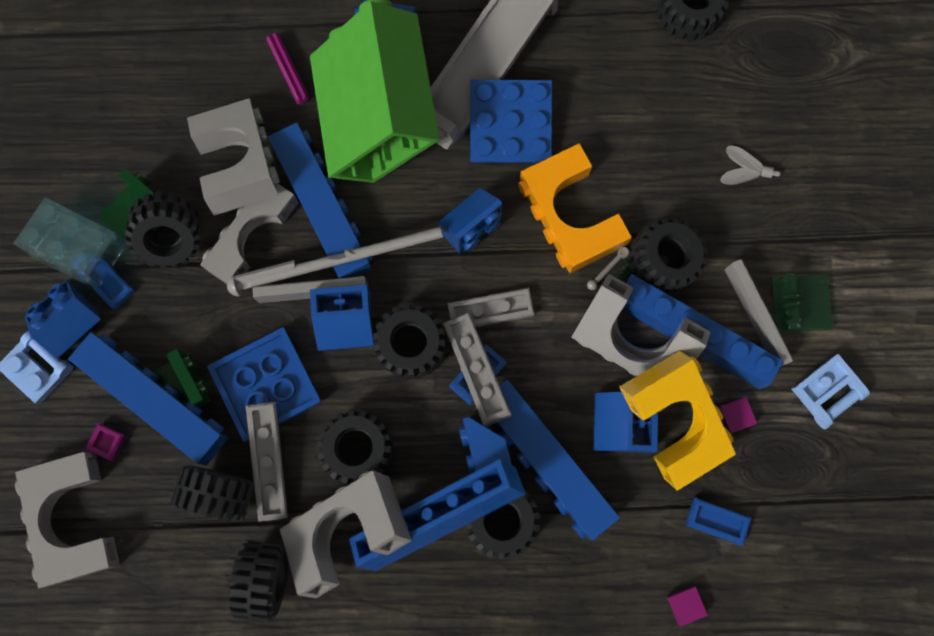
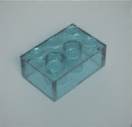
[13,197,126,289]

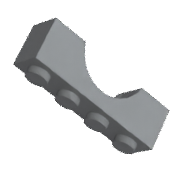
[200,183,299,284]

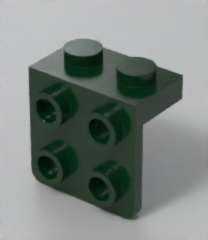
[99,168,163,243]
[153,349,212,409]

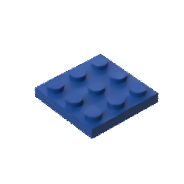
[470,80,552,163]
[207,327,322,442]

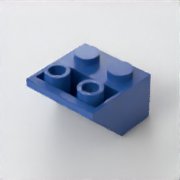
[438,188,502,254]
[25,279,100,358]
[310,284,374,351]
[593,392,658,454]
[459,417,512,474]

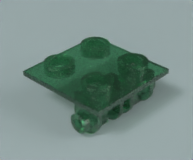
[771,273,833,332]

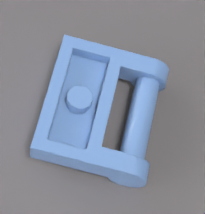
[0,331,73,404]
[792,354,870,430]

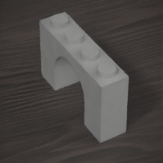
[187,98,280,215]
[571,274,710,376]
[15,452,120,589]
[280,470,412,598]

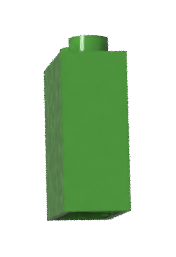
[310,0,440,183]

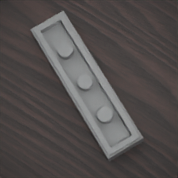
[725,259,793,366]
[252,276,368,303]
[443,313,512,427]
[246,402,289,522]

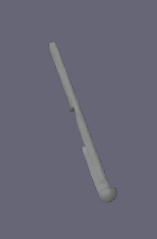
[227,227,443,296]

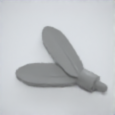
[720,146,781,185]

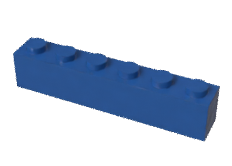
[268,123,373,279]
[622,274,783,390]
[68,332,228,466]
[496,380,620,541]
[349,459,525,571]

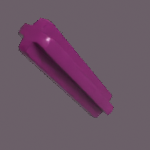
[266,33,310,104]

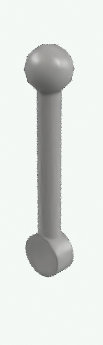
[587,247,629,290]

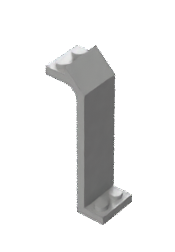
[431,0,558,150]

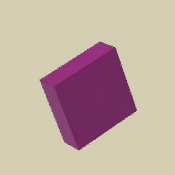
[718,397,757,433]
[85,423,127,461]
[667,586,708,627]

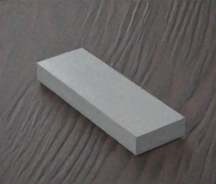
[447,288,535,327]

